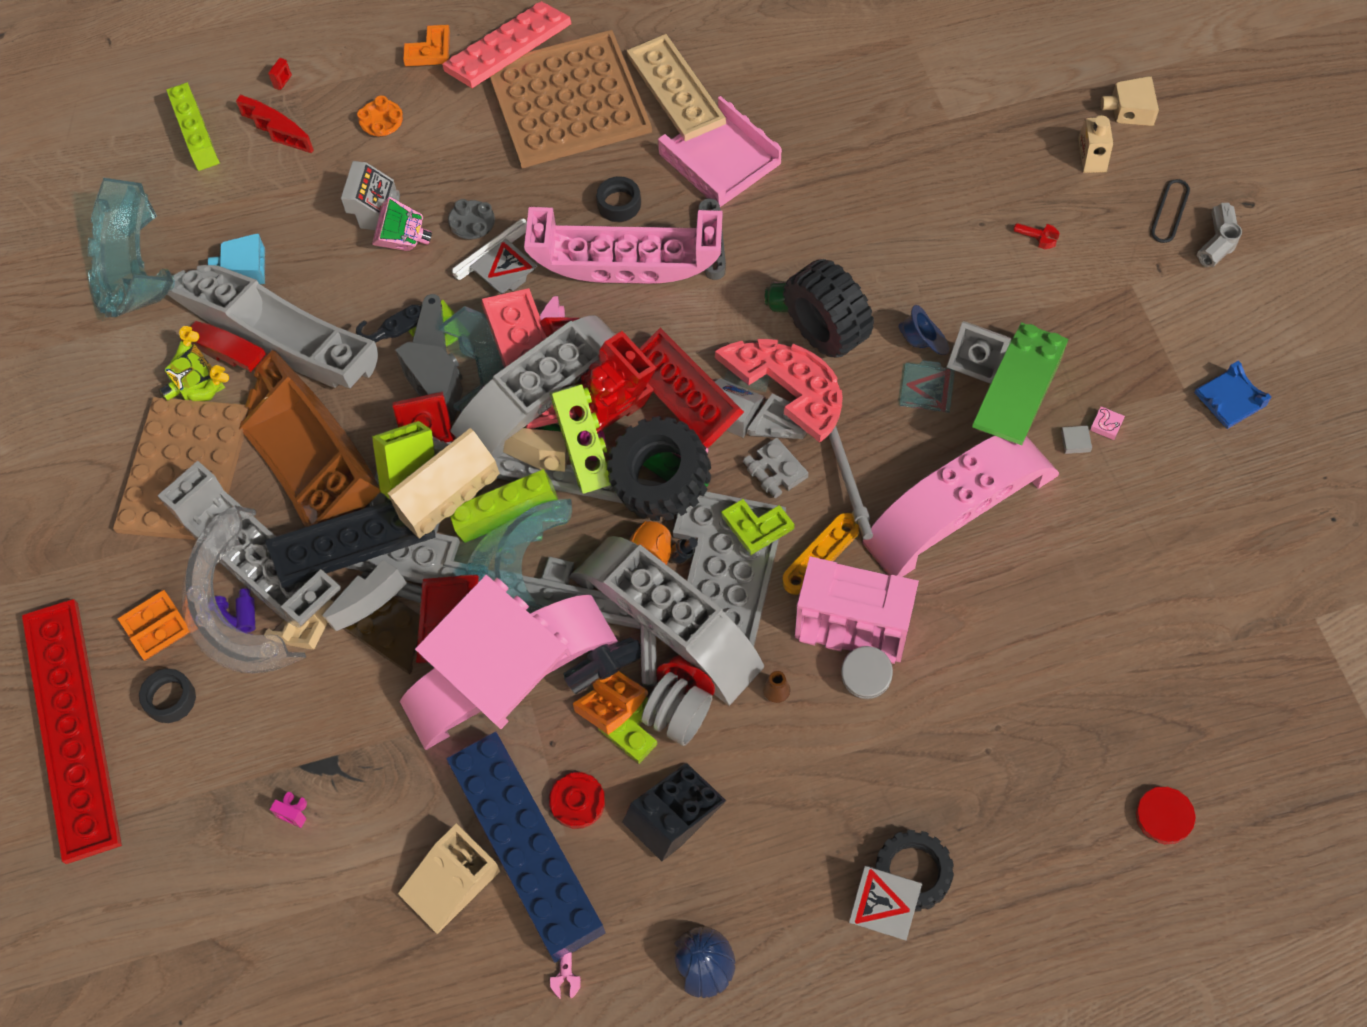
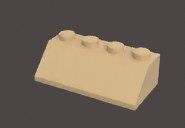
[388,428,500,539]

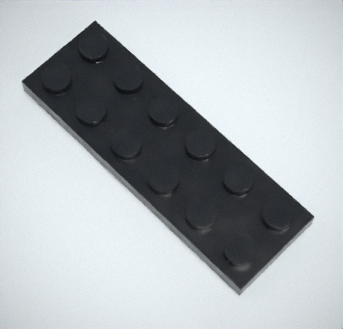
[265,500,436,588]

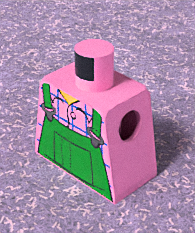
[372,197,432,251]

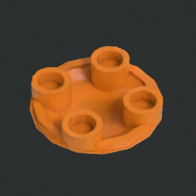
[357,95,403,137]

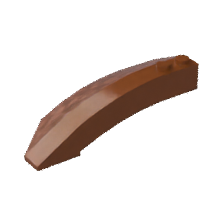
[239,349,380,528]

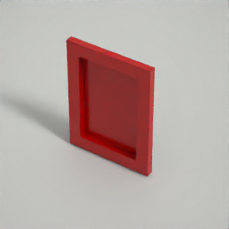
[416,575,479,664]

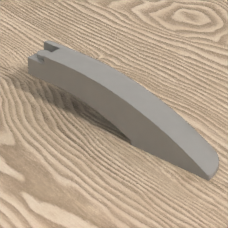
[159,265,378,389]

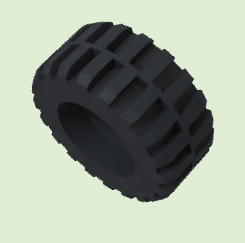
[783,259,874,358]
[607,416,711,521]

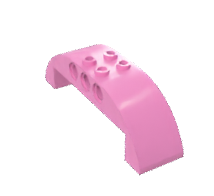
[524,207,723,284]
[862,436,1059,577]
[400,595,618,750]

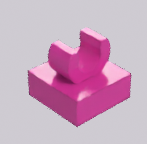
[270,792,307,828]

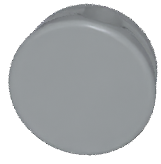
[842,646,893,699]

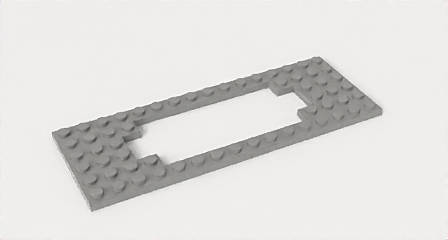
[345,442,786,647]

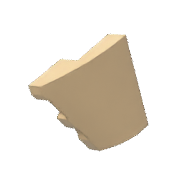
[264,599,334,649]

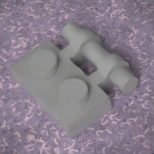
[743,438,809,498]

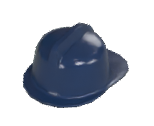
[898,305,949,355]

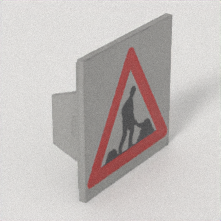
[470,238,537,294]
[849,866,922,940]

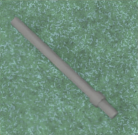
[829,426,873,540]

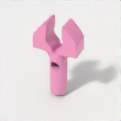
[550,953,581,999]

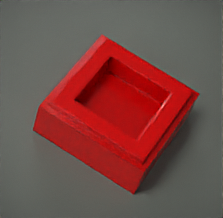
[268,58,292,91]

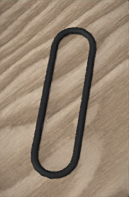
[1151,179,1190,243]

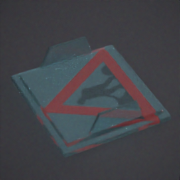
[900,360,955,413]

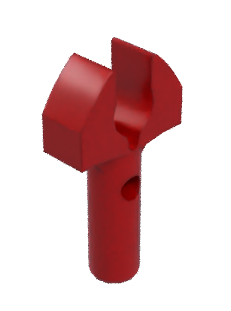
[1013,223,1060,249]

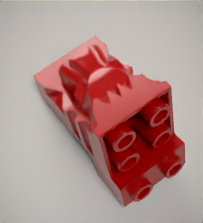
[572,331,657,434]

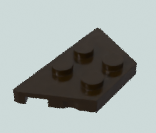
[343,597,420,675]

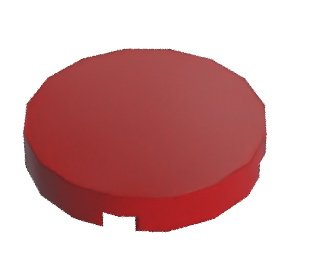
[549,772,605,829]
[1136,787,1196,845]

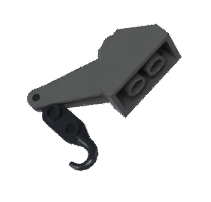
[356,294,463,422]

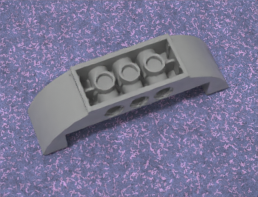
[450,315,616,460]
[570,536,764,706]

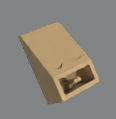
[398,823,500,934]

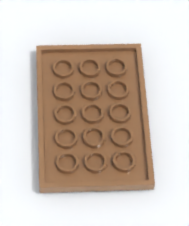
[113,397,249,540]

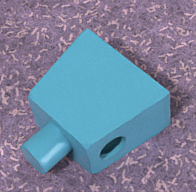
[208,234,265,284]

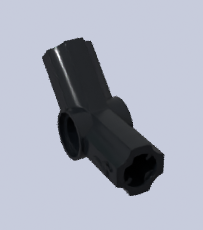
[563,637,641,694]

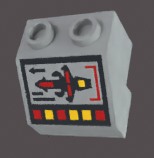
[341,161,400,230]

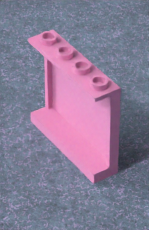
[658,96,782,207]
[415,575,571,729]

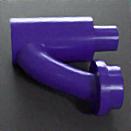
[208,588,256,633]

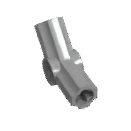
[1197,203,1242,268]

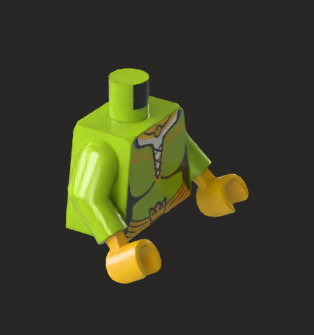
[159,326,229,401]

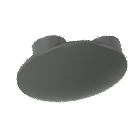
[448,199,495,239]

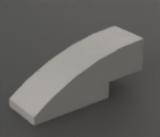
[322,560,407,631]

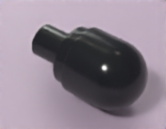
[670,537,698,564]

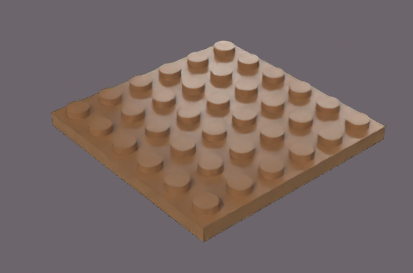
[489,30,652,168]

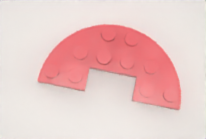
[715,339,843,443]

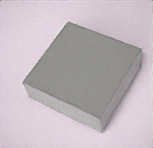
[1061,426,1092,454]
[541,557,574,585]

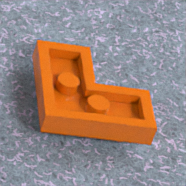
[403,25,450,66]

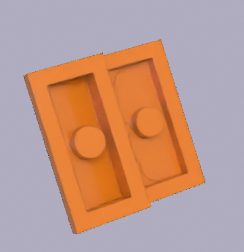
[118,590,192,661]
[573,671,648,735]

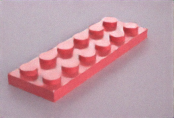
[442,1,571,88]
[482,288,576,429]

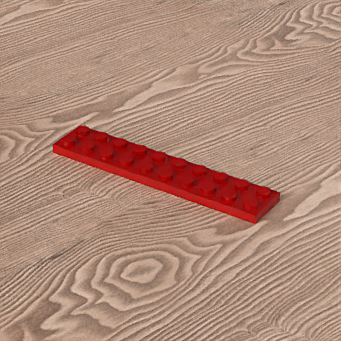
[22,599,122,864]

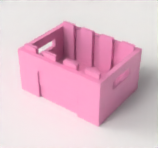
[795,557,919,664]

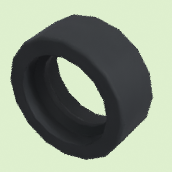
[596,176,641,222]
[139,668,196,724]

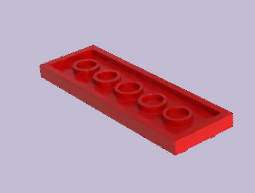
[639,327,744,449]

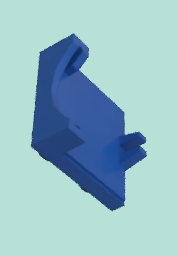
[1194,360,1271,429]

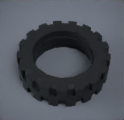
[875,830,954,912]

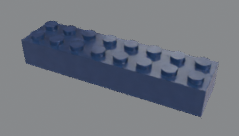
[446,732,606,963]

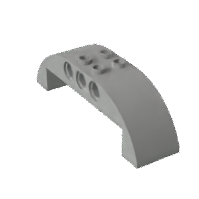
[158,461,341,628]

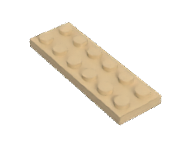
[627,34,726,141]

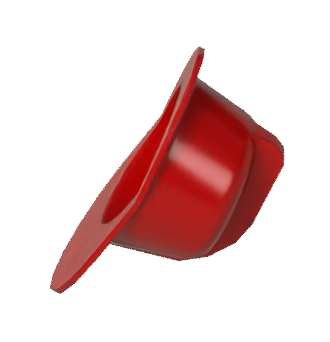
[656,655,715,696]

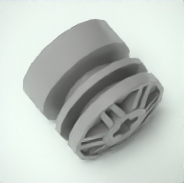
[642,672,712,746]

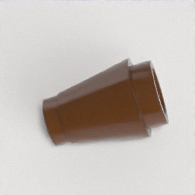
[763,671,790,703]

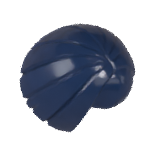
[674,927,735,998]

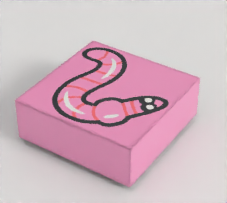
[1090,407,1125,440]

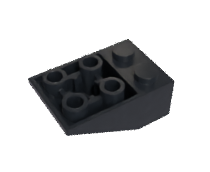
[622,763,726,861]

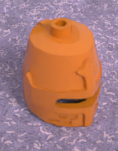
[630,521,671,565]

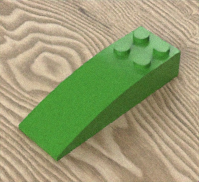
[972,322,1069,445]

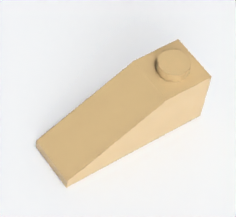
[503,428,569,472]

